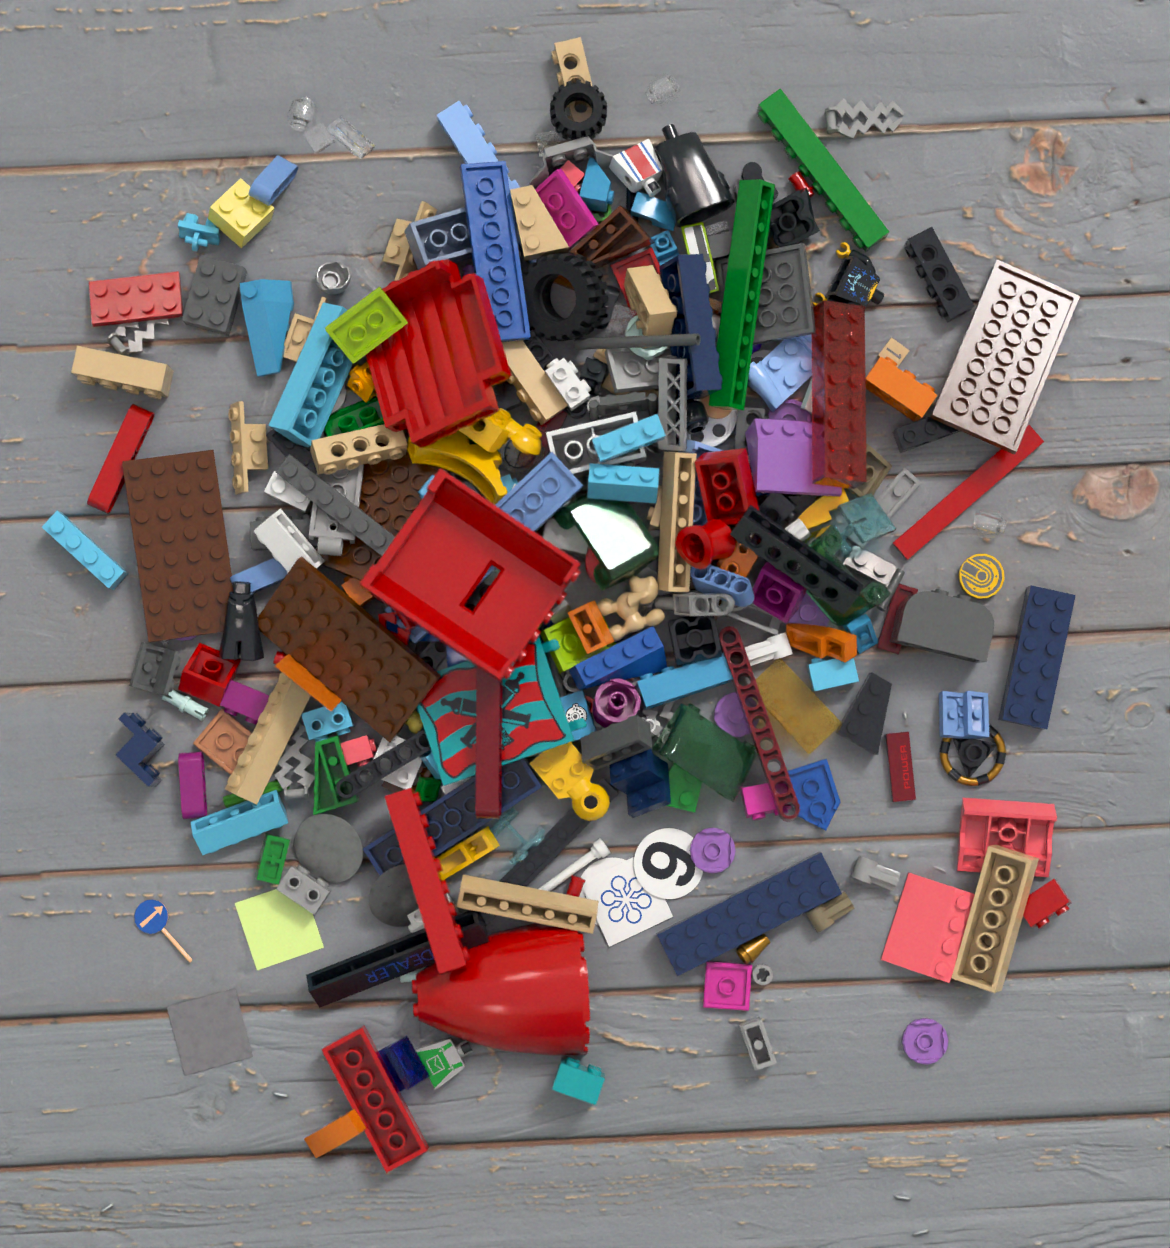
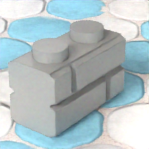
[739,1017,777,1071]

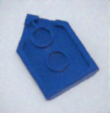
[788,759,841,831]

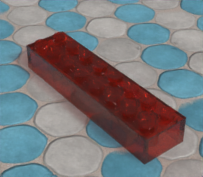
[812,300,867,489]

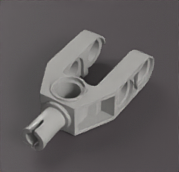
[655,590,747,616]

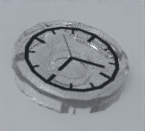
[501,438,545,475]

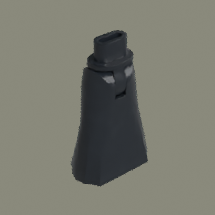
[219,581,264,661]

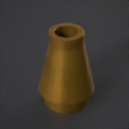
[735,933,770,965]

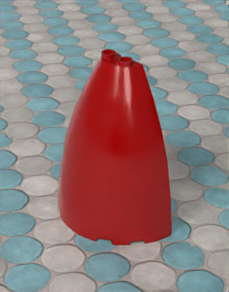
[412,923,590,1055]

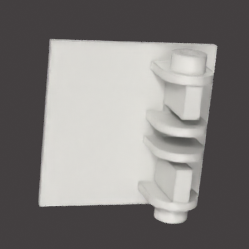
[367,736,423,789]

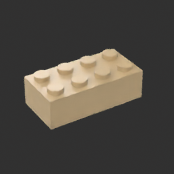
[71,346,174,400]

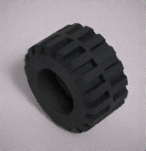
[550,80,607,141]

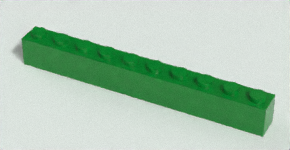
[709,179,775,411]

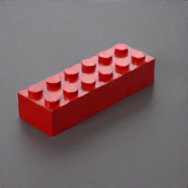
[321,1025,429,1173]

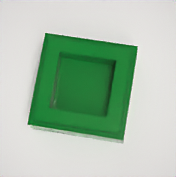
[415,777,442,802]

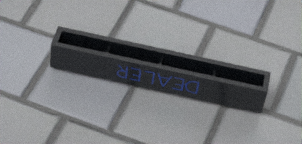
[306,910,489,1008]

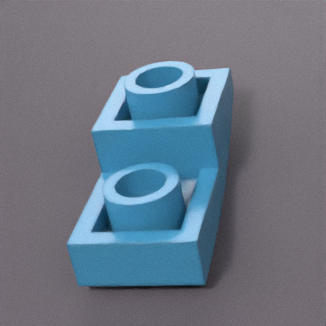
[631,191,675,231]
[650,230,679,266]

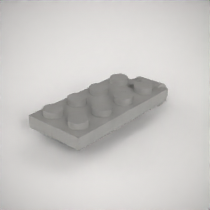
[605,346,671,393]
[309,449,365,556]

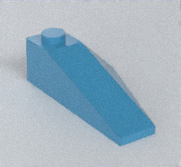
[240,279,294,377]

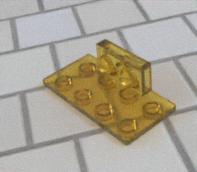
[756,658,841,754]

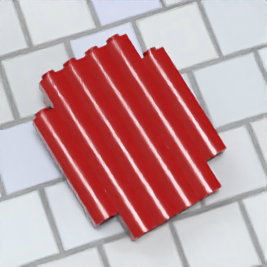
[366,259,512,448]

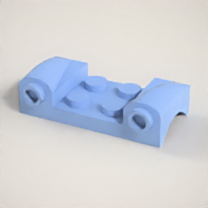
[748,323,840,412]

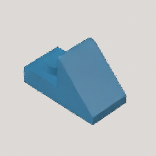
[842,613,878,654]

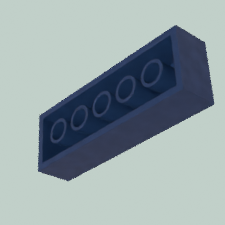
[659,254,722,400]
[998,585,1076,730]

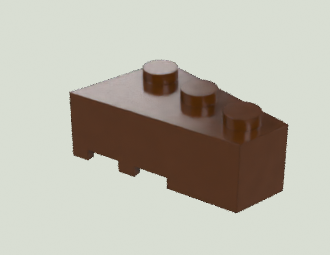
[570,205,655,269]

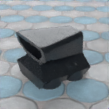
[769,187,820,247]
[668,616,722,666]

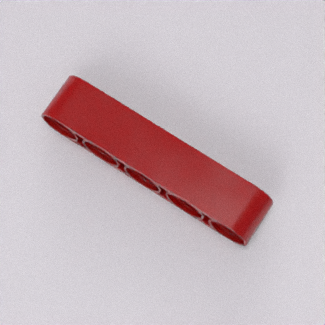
[87,404,154,514]

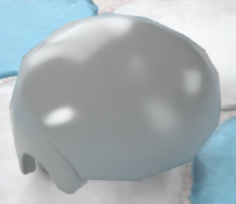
[315,261,351,295]

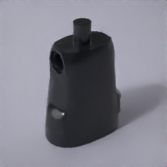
[654,124,734,227]

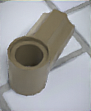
[805,892,855,933]

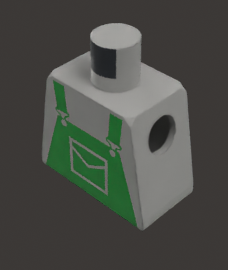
[415,1037,474,1090]

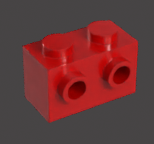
[1023,879,1072,929]

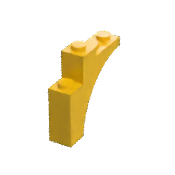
[407,430,507,505]

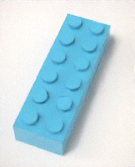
[268,302,353,448]

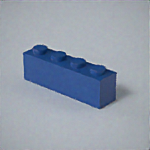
[569,626,667,690]

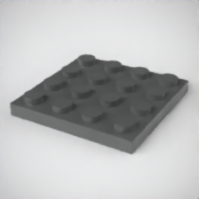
[716,243,816,345]

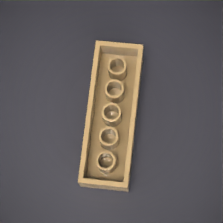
[952,845,1039,993]

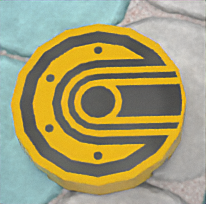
[958,554,1004,599]

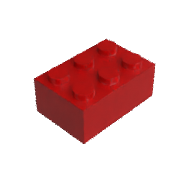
[694,448,759,525]

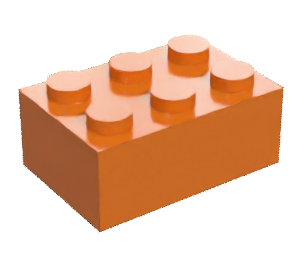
[862,357,937,422]

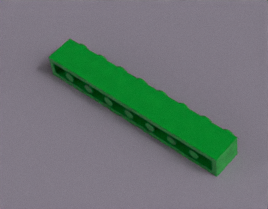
[757,88,889,252]

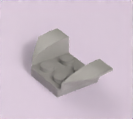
[529,136,614,189]

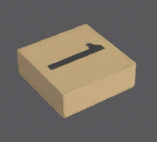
[877,337,910,367]

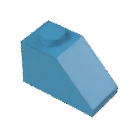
[579,157,614,212]

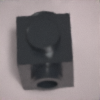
[579,357,608,396]

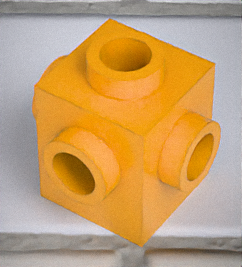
[347,361,377,403]

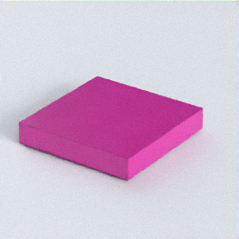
[703,961,752,1011]

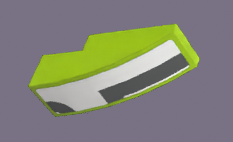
[681,222,719,293]

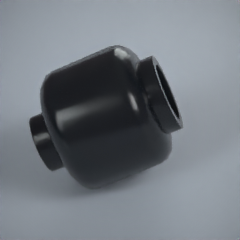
[676,399,709,434]

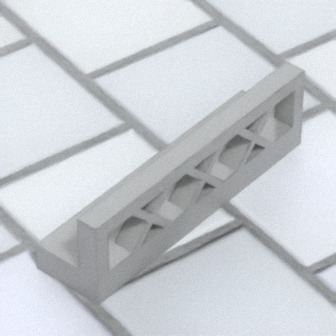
[658,355,687,451]

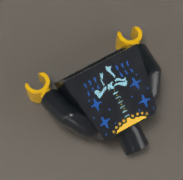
[812,242,884,312]

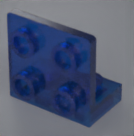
[379,1036,430,1091]

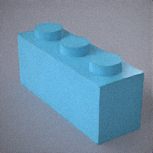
[592,414,666,464]
[587,463,659,503]

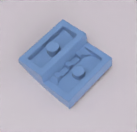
[939,691,989,739]

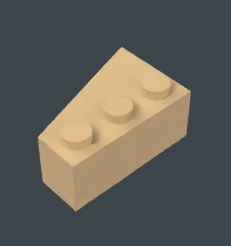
[510,185,569,261]
[624,265,677,348]

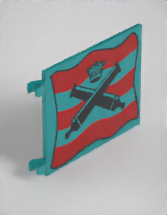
[417,637,587,786]

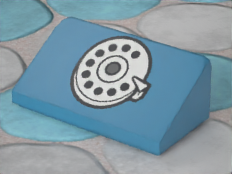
[560,690,596,741]

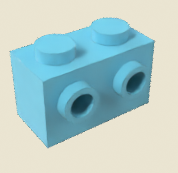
[806,657,859,692]
[301,701,355,742]

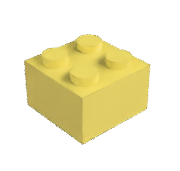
[208,179,274,248]

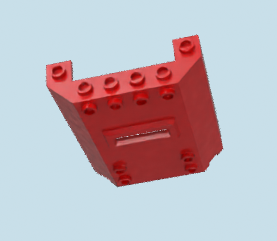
[359,468,581,682]

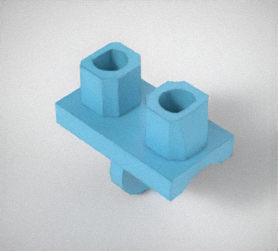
[178,213,220,252]

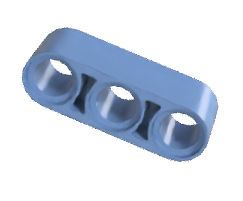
[248,155,298,206]
[230,558,288,593]
[690,565,754,607]

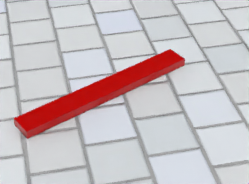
[892,425,1044,560]

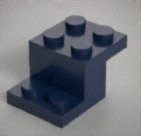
[116,712,165,787]
[609,748,671,818]

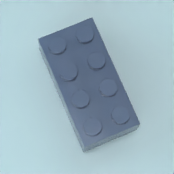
[404,207,472,270]

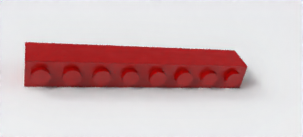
[384,788,471,975]

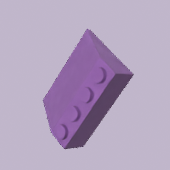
[745,418,843,497]

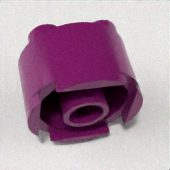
[592,679,641,728]

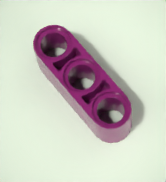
[178,752,207,819]

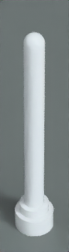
[538,838,611,891]

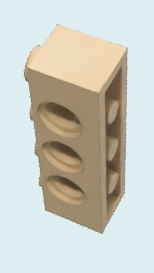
[551,37,592,122]
[310,424,408,475]

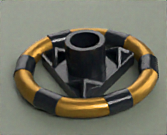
[939,724,1006,786]

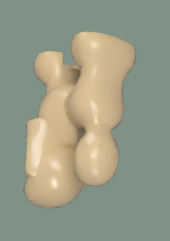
[597,576,665,642]

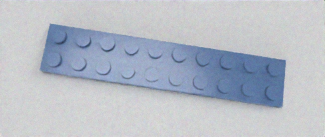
[385,452,584,644]

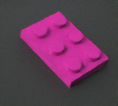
[535,169,599,250]

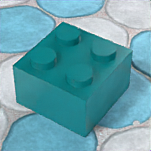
[552,1056,605,1105]

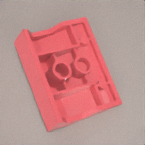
[957,798,1057,877]
[881,872,975,983]

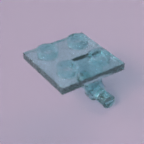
[827,493,896,555]
[490,807,545,864]

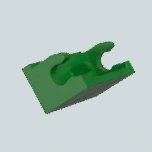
[255,833,290,885]

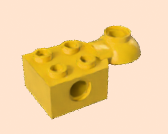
[459,408,542,455]
[529,742,610,821]

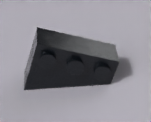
[836,673,892,755]

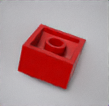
[178,643,241,707]

